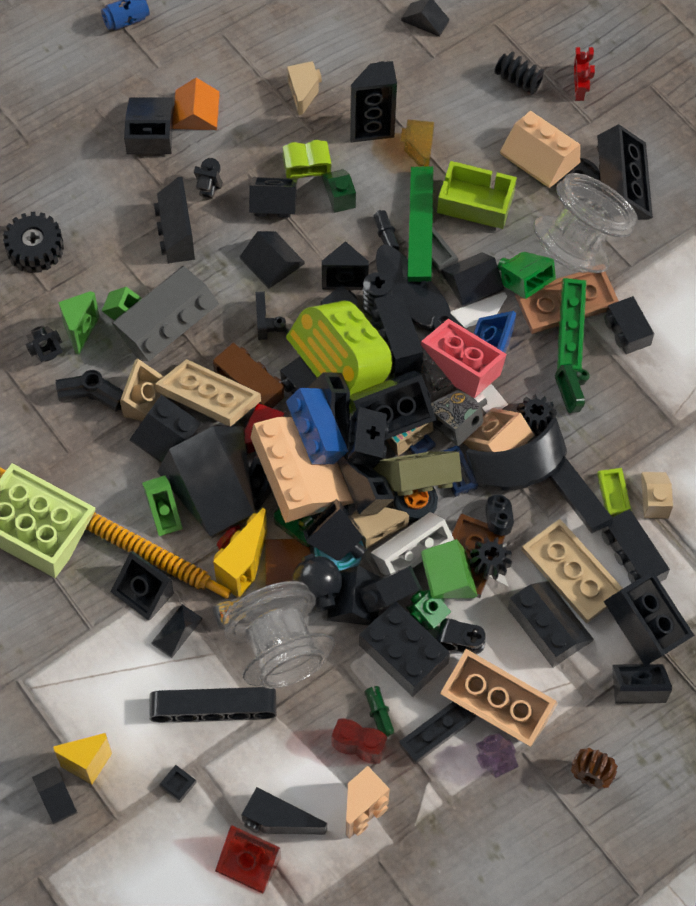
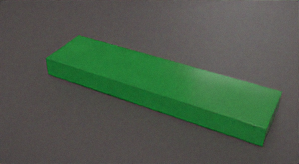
[557,278,587,372]

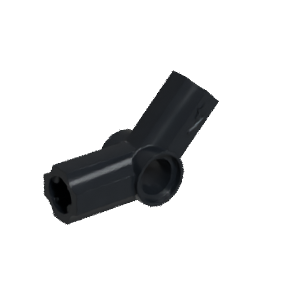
[55,370,124,412]

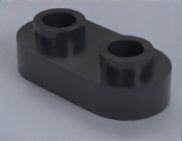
[485,495,514,536]

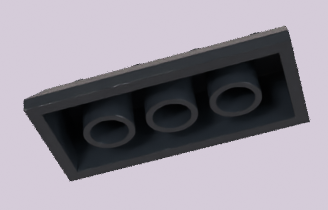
[350,61,397,143]
[597,124,653,220]

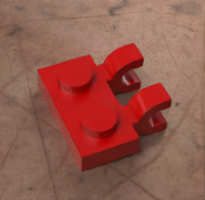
[573,47,595,101]

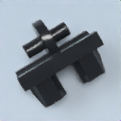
[194,158,223,199]

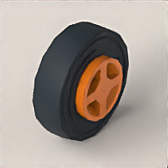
[394,487,438,523]

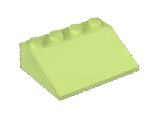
[0,463,96,578]

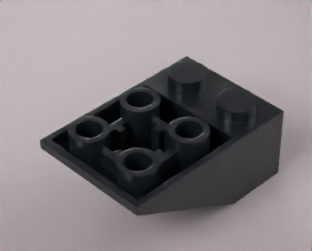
[124,97,174,154]

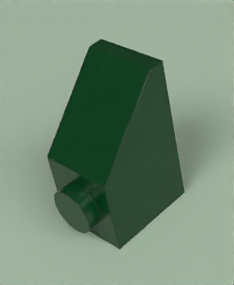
[322,169,356,213]

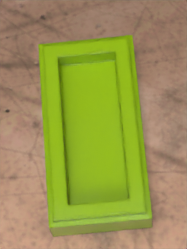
[597,468,632,517]

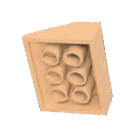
[251,417,354,523]

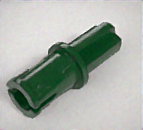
[364,686,394,738]

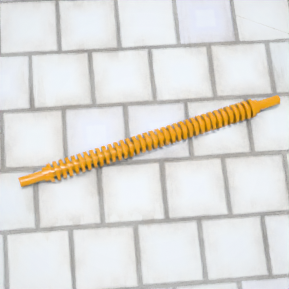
[0,467,232,599]

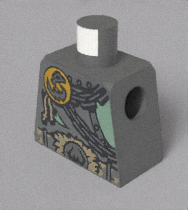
[431,390,487,446]

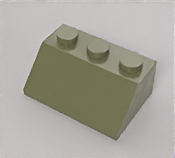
[373,451,462,496]

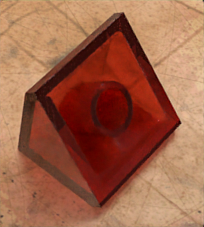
[215,825,281,894]

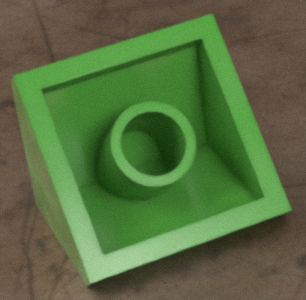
[58,291,100,354]
[421,539,478,598]

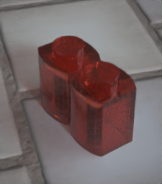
[331,718,387,764]

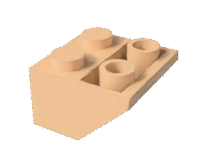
[346,766,390,839]

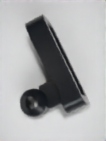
[255,291,286,340]

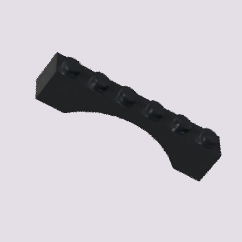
[308,372,394,515]

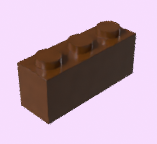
[213,342,284,408]

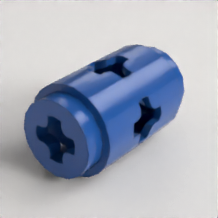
[101,0,150,30]

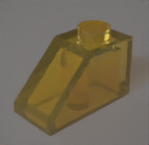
[401,119,434,167]

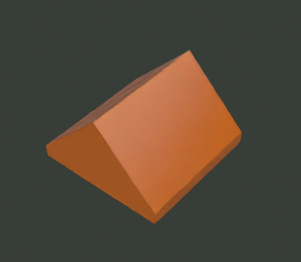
[173,77,220,130]

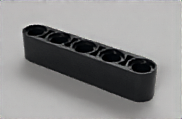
[149,687,277,723]

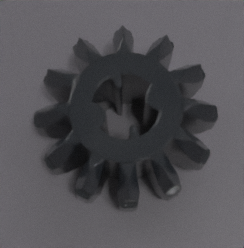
[517,394,557,437]
[470,537,512,580]

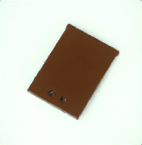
[264,539,310,598]

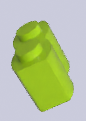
[282,140,331,179]

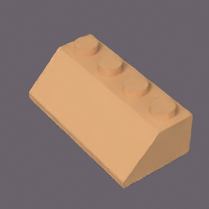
[440,649,558,747]

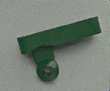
[555,364,590,413]
[273,508,314,547]

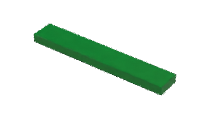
[408,166,434,282]

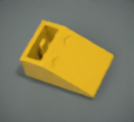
[213,508,267,598]

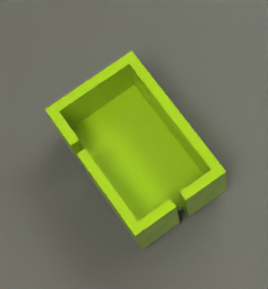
[437,161,517,229]

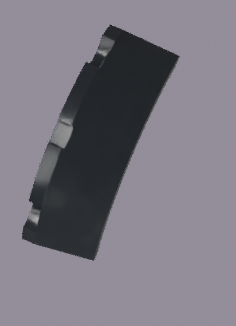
[466,418,567,491]

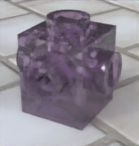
[476,733,519,778]

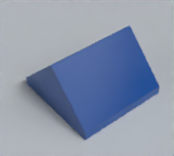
[473,311,516,353]

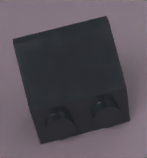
[249,177,298,218]
[129,395,201,463]

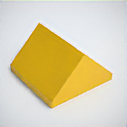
[53,733,112,785]

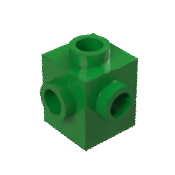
[406,589,451,630]

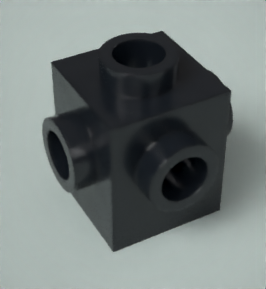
[26,325,63,362]

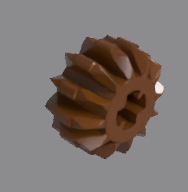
[571,748,618,789]

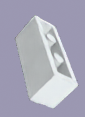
[371,512,454,575]

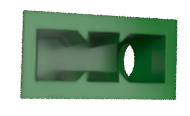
[498,252,556,299]

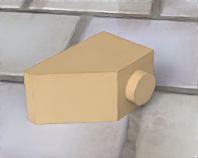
[287,61,322,115]
[641,472,673,519]
[351,507,409,549]

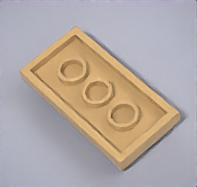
[155,359,261,427]
[521,519,623,624]

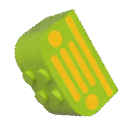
[286,301,392,395]

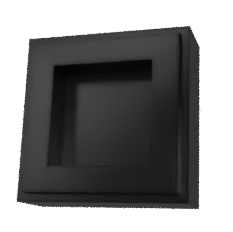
[159,765,197,803]

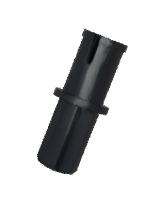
[374,210,400,250]

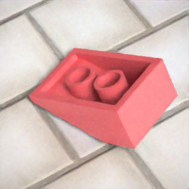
[421,319,507,398]

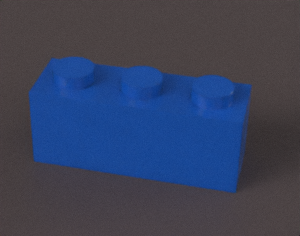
[286,388,348,464]

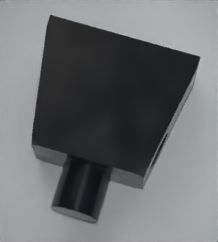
[303,499,365,561]

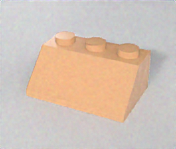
[500,111,580,188]

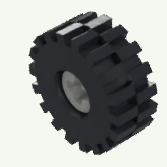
[3,212,64,273]

